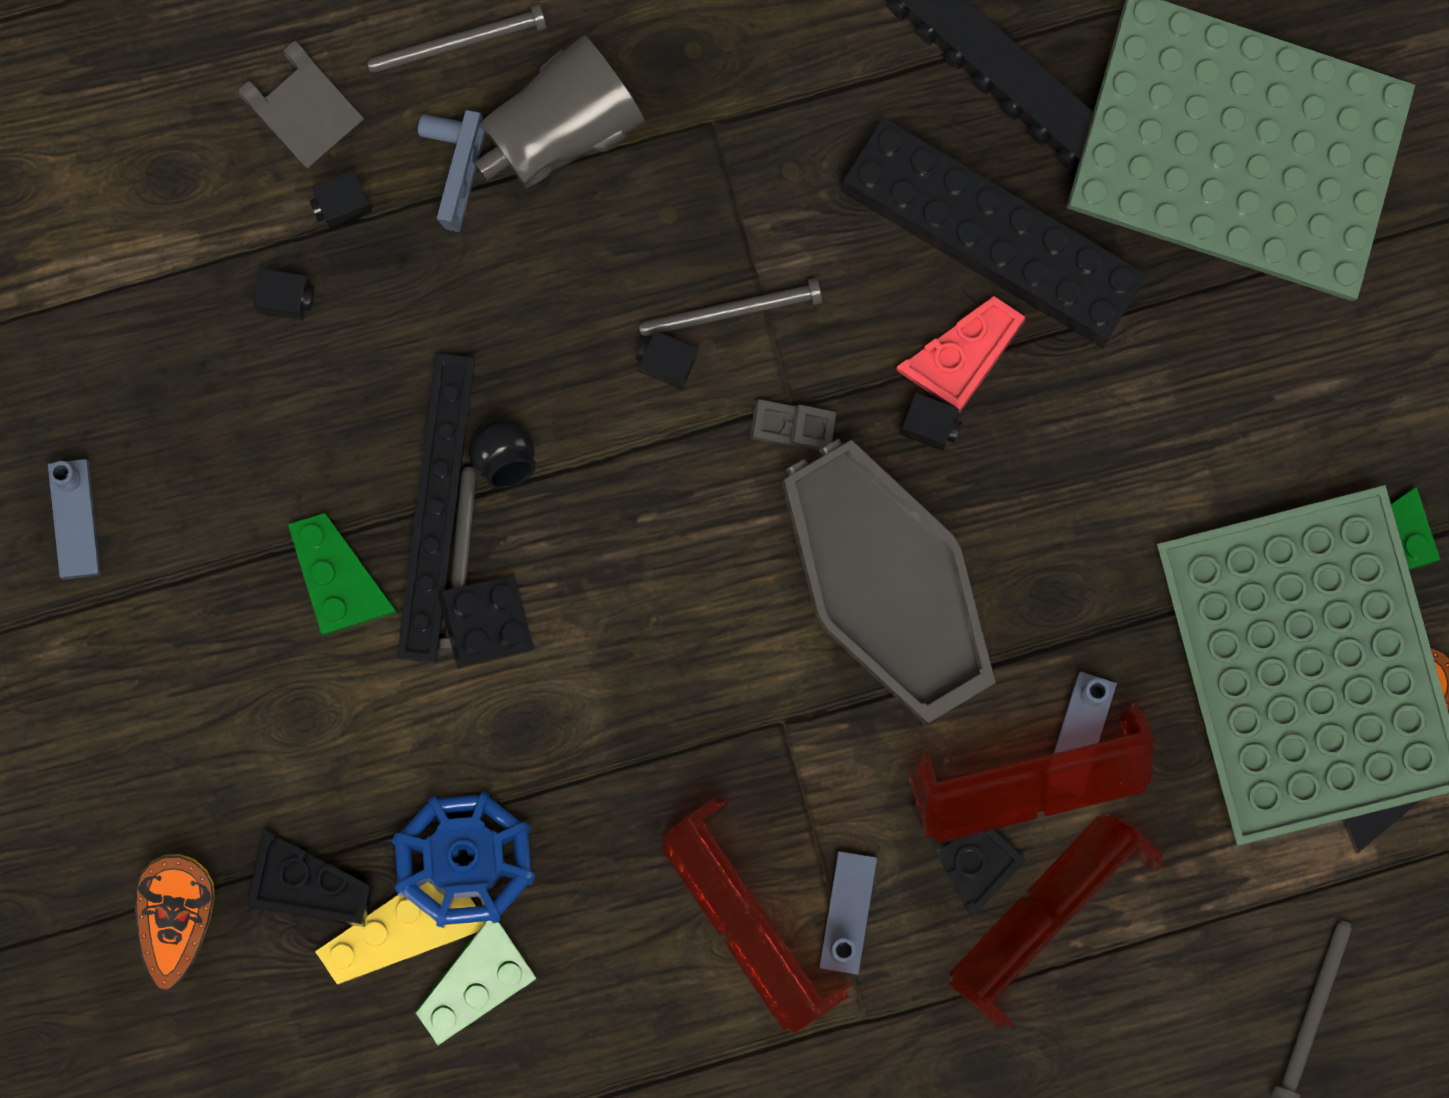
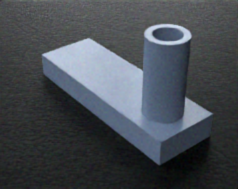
[418,110,486,232]
[48,459,101,580]
[1044,671,1117,795]
[819,851,877,975]

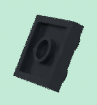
[438,575,534,669]

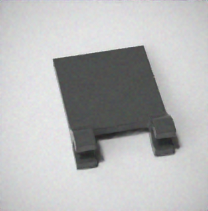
[238,41,364,170]

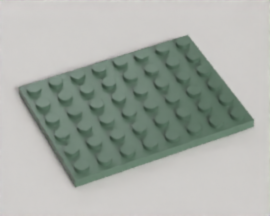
[1067,0,1415,302]
[1157,485,1449,846]

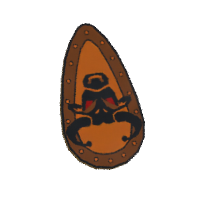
[135,854,215,991]

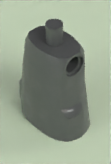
[474,34,645,188]

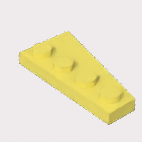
[315,882,484,985]

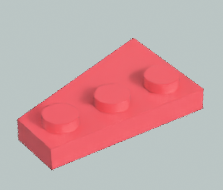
[896,296,1026,413]

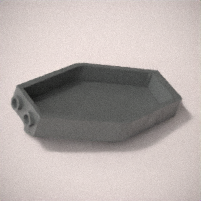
[781,439,995,724]

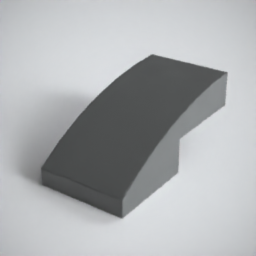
[749,399,836,450]

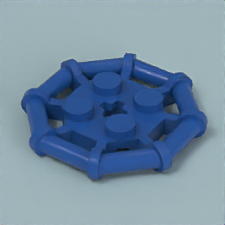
[392,791,535,928]

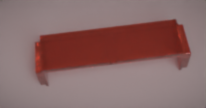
[910,701,1154,843]
[661,798,851,1034]
[949,815,1165,1029]

